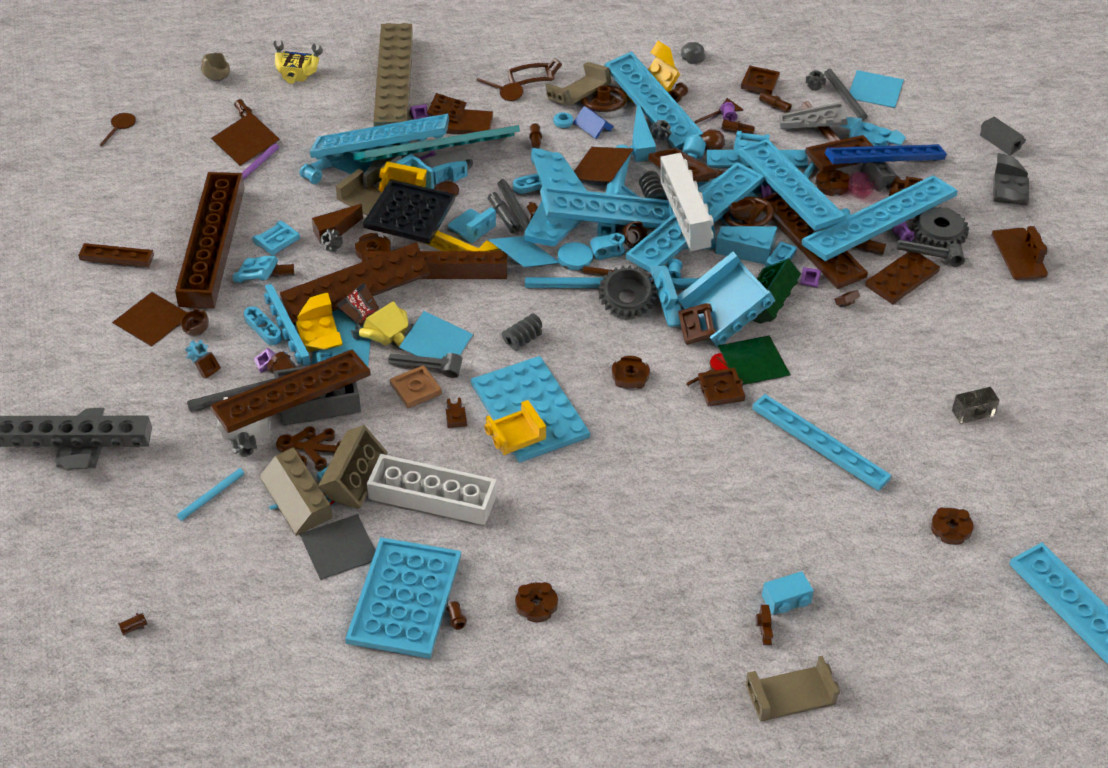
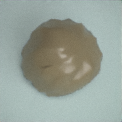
[201,53,230,81]

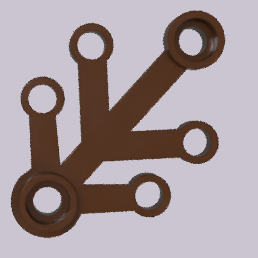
[276,426,342,471]

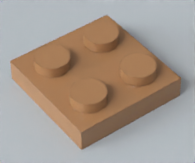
[390,365,442,408]

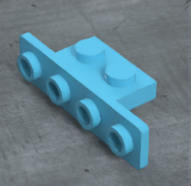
[650,266,681,327]

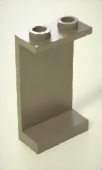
[545,62,612,106]
[335,169,381,216]
[745,656,840,722]

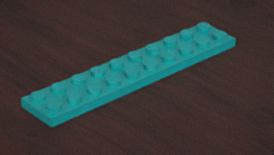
[352,125,520,163]

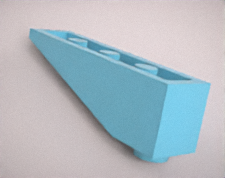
[630,106,656,162]

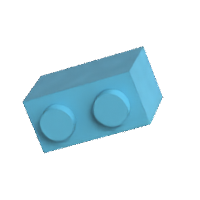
[762,571,814,615]

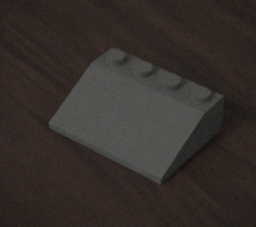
[274,365,361,426]

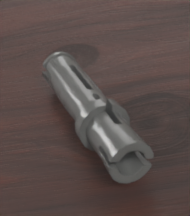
[488,192,520,233]

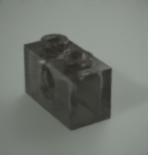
[952,386,1000,424]

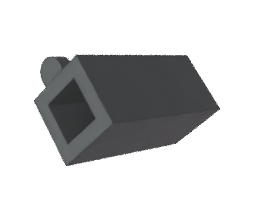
[980,117,1026,155]

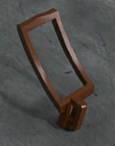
[507,57,562,85]

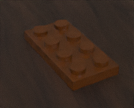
[805,135,873,172]
[648,148,717,182]
[865,252,940,305]

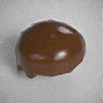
[701,129,725,151]
[728,198,757,221]
[622,221,648,248]
[180,308,209,336]

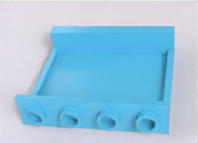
[677,252,775,347]

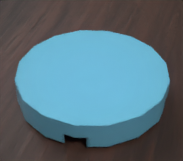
[558,242,593,270]

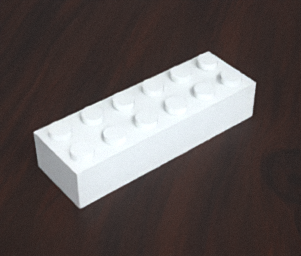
[661,153,714,251]
[367,454,497,525]

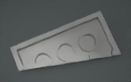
[779,101,848,129]

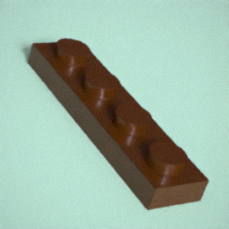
[78,243,154,267]

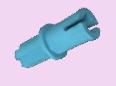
[311,154,344,171]

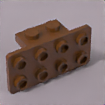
[992,226,1048,280]

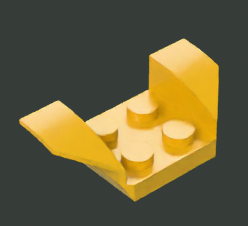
[625,40,681,103]
[296,293,343,352]

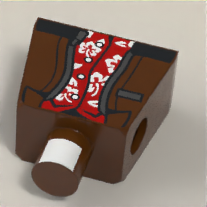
[336,283,379,325]

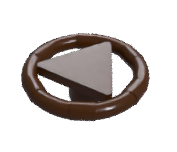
[581,85,628,112]
[723,196,774,227]

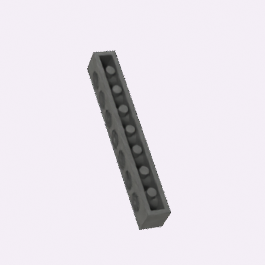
[0,415,152,448]

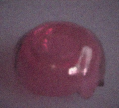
[848,172,874,197]

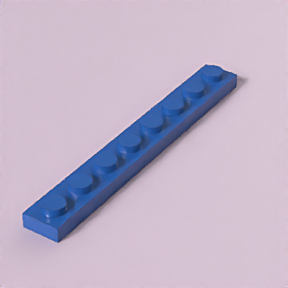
[825,144,947,164]

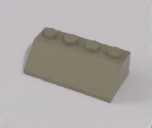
[318,425,388,509]
[260,447,333,536]

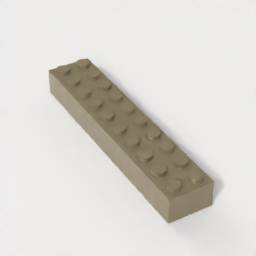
[373,23,413,127]

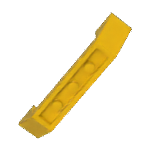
[425,230,501,251]

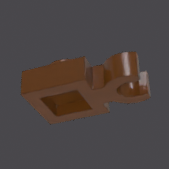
[446,397,467,428]
[756,605,773,645]

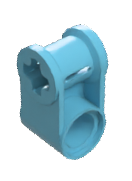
[590,233,625,260]

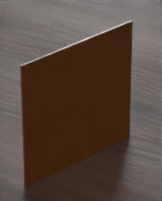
[211,112,280,166]
[574,146,634,182]
[112,292,187,347]

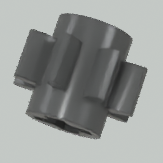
[805,70,826,91]
[650,120,672,141]
[321,229,343,252]
[231,432,257,457]

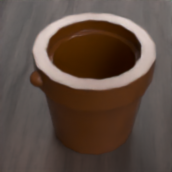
[267,351,297,374]

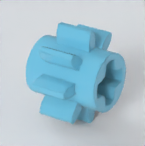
[185,340,209,364]

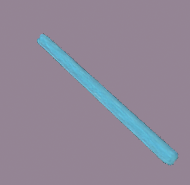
[525,277,699,289]

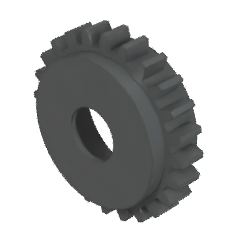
[912,207,969,248]
[599,265,657,319]

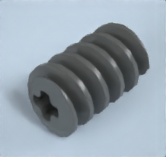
[638,171,668,200]
[502,313,542,350]

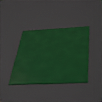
[718,335,791,385]

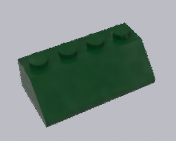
[751,258,801,324]

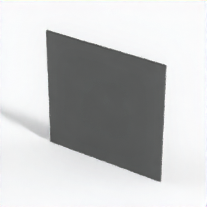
[300,514,375,580]

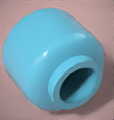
[682,135,706,159]

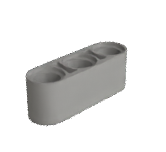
[423,149,473,170]

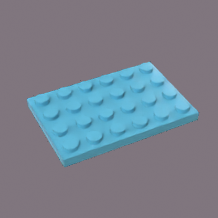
[471,356,590,463]
[345,537,461,659]

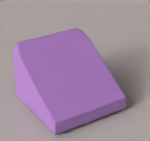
[410,104,429,120]
[800,267,821,288]
[254,348,276,372]

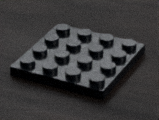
[363,179,455,244]

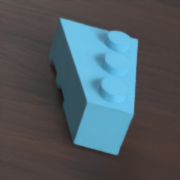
[715,226,777,264]

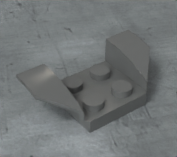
[993,153,1029,205]
[54,408,105,470]

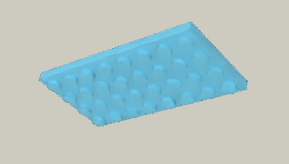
[310,114,449,159]

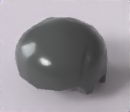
[681,42,705,64]

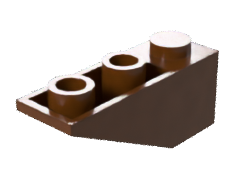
[312,204,363,244]

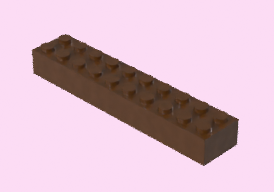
[175,172,245,309]

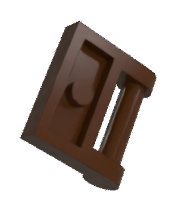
[678,303,717,345]

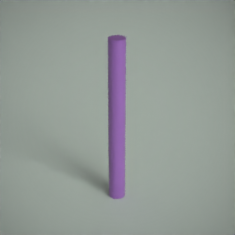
[242,143,279,180]

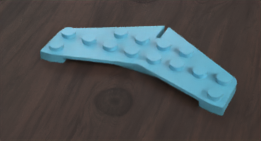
[524,148,587,246]

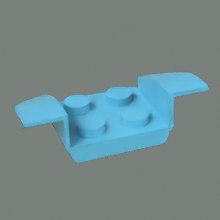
[838,117,906,146]

